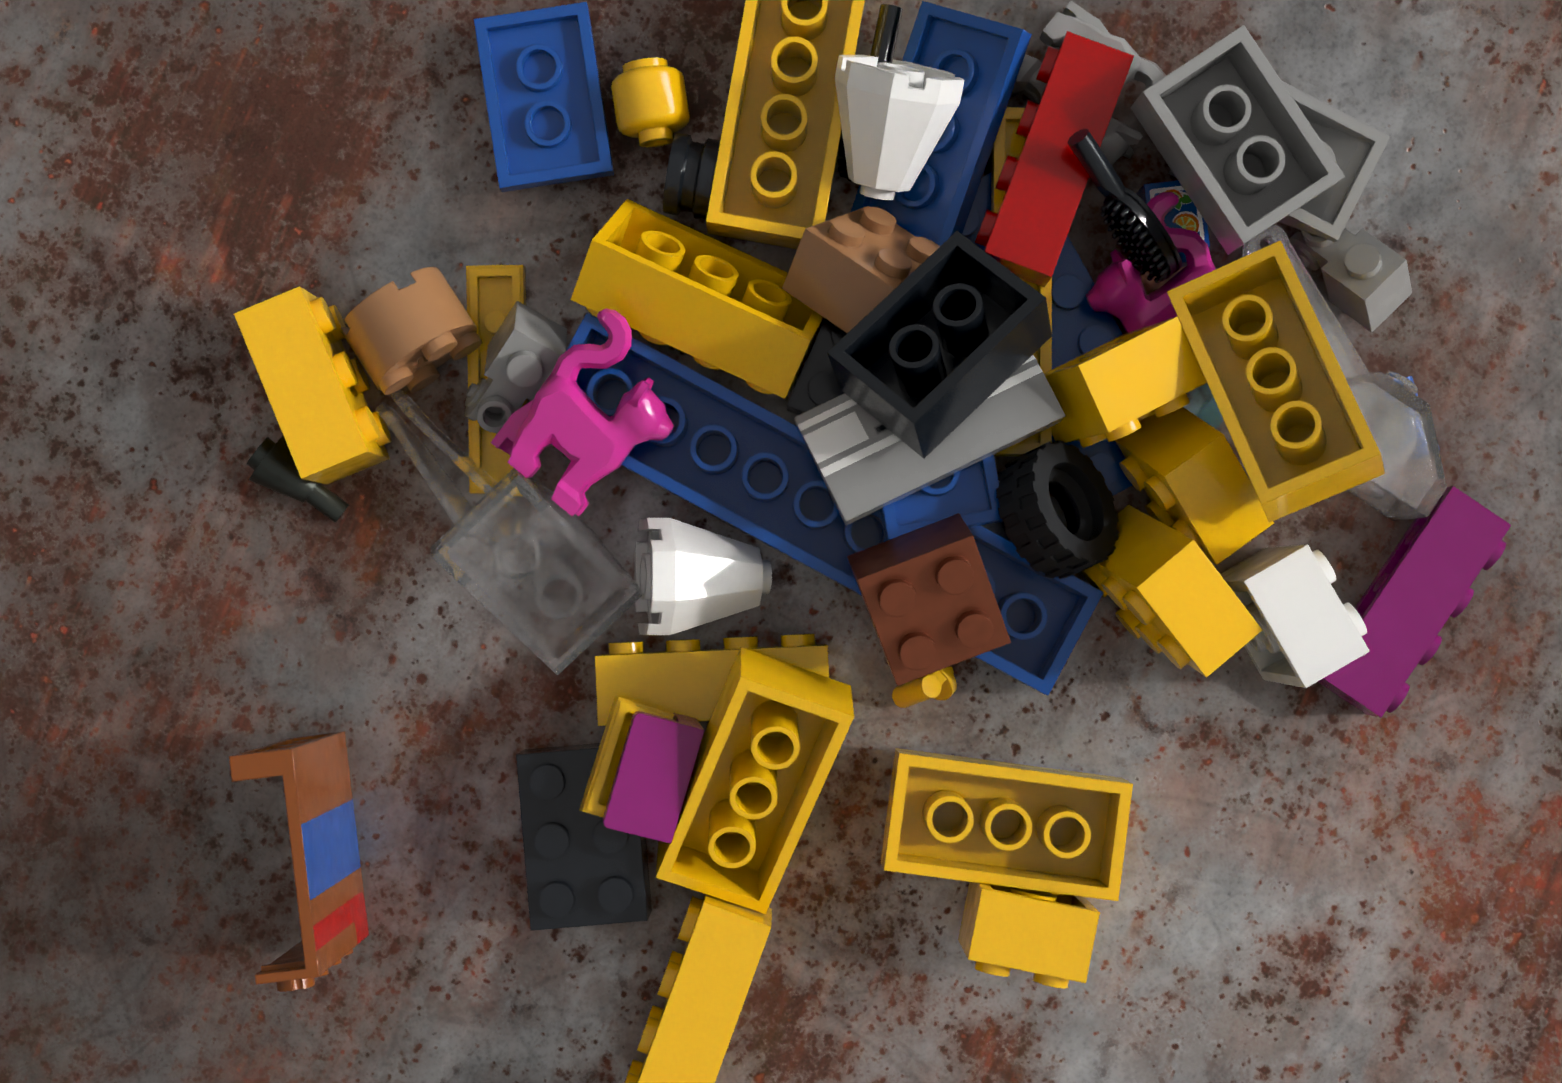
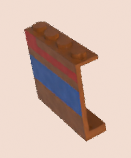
[229,731,369,992]

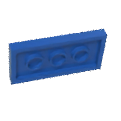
[851,1,1032,246]

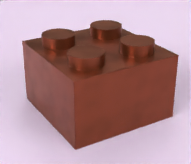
[847,513,1011,686]

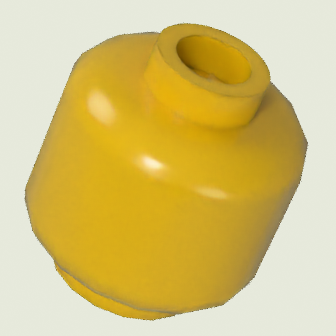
[611,57,689,147]

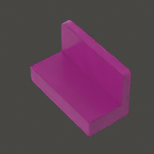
[603,711,704,844]

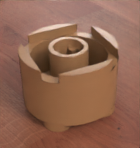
[341,267,482,395]

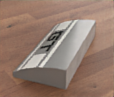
[794,355,1066,526]

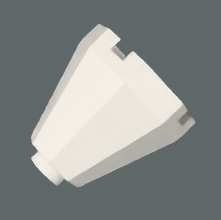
[835,55,965,200]
[634,518,772,635]

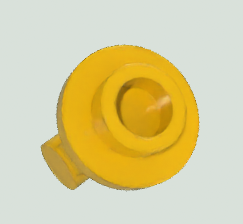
[892,666,957,708]

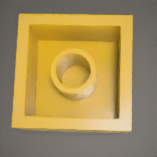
[1044,317,1207,448]
[1115,407,1274,565]
[958,882,1100,989]

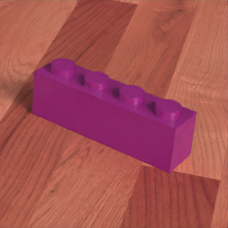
[1318,486,1511,718]

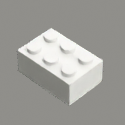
[1220,544,1370,688]

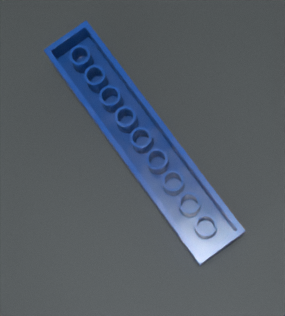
[566,313,1104,696]

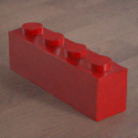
[975,31,1134,287]

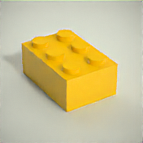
[234,286,392,485]
[1082,505,1262,678]

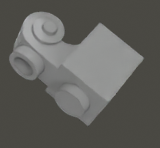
[1288,226,1412,333]
[464,301,567,434]

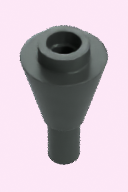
[246,436,349,523]

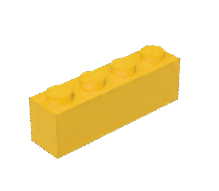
[595,634,829,726]

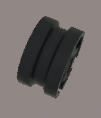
[663,133,720,220]

